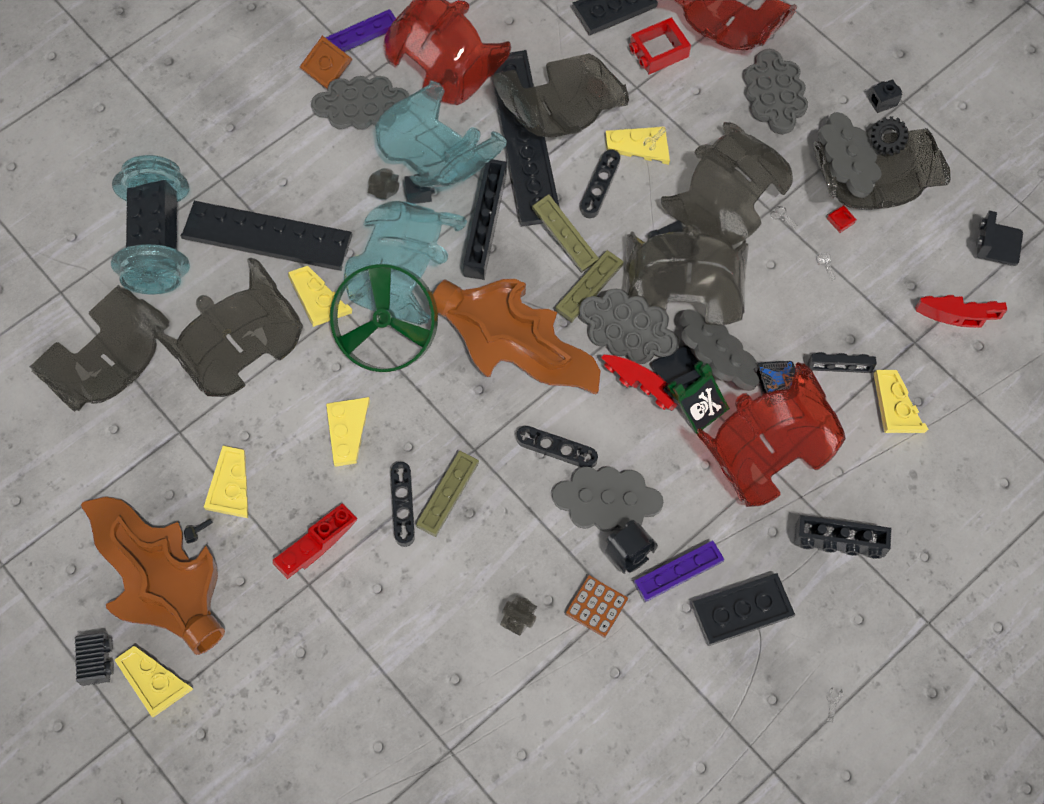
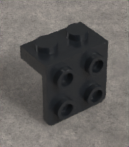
[976,210,1023,266]
[652,346,701,399]

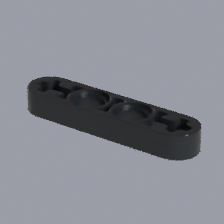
[581,149,621,219]
[516,426,598,468]
[391,461,415,547]

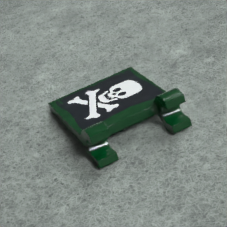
[667,361,730,434]

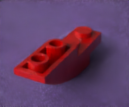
[915,295,1007,328]
[601,354,678,411]
[273,503,357,579]

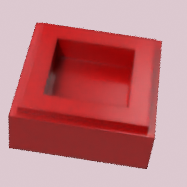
[827,205,857,233]

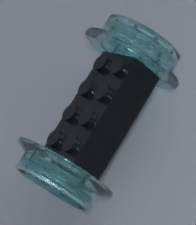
[111,155,190,294]

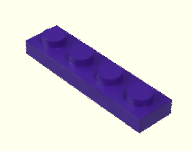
[325,9,399,52]
[634,540,725,602]

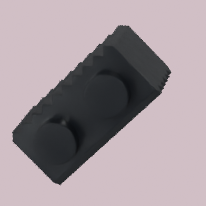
[75,632,114,686]

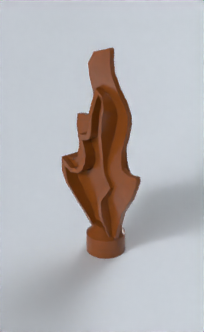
[429,279,601,395]
[81,497,225,655]

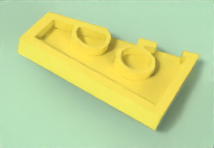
[605,127,670,165]
[288,266,352,327]
[873,370,929,433]
[326,397,370,467]
[204,446,248,518]
[114,646,193,718]

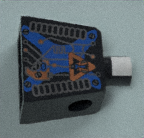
[755,361,810,408]

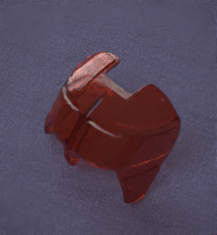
[384,0,511,105]
[674,0,797,51]
[696,362,846,507]

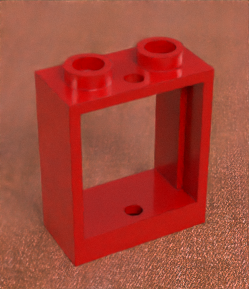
[629,17,691,75]

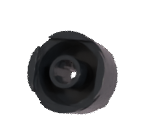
[605,520,658,574]

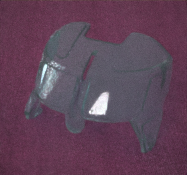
[375,80,507,188]
[344,201,467,325]

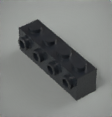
[794,515,892,559]

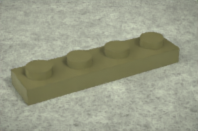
[532,194,599,272]
[555,250,624,323]
[416,451,479,537]

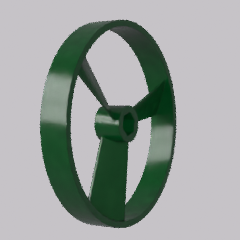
[330,264,438,372]

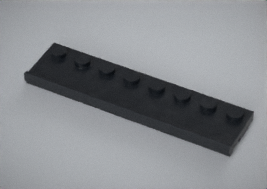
[180,200,352,271]

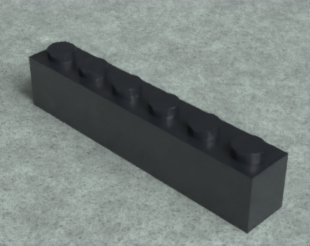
[463,158,507,280]

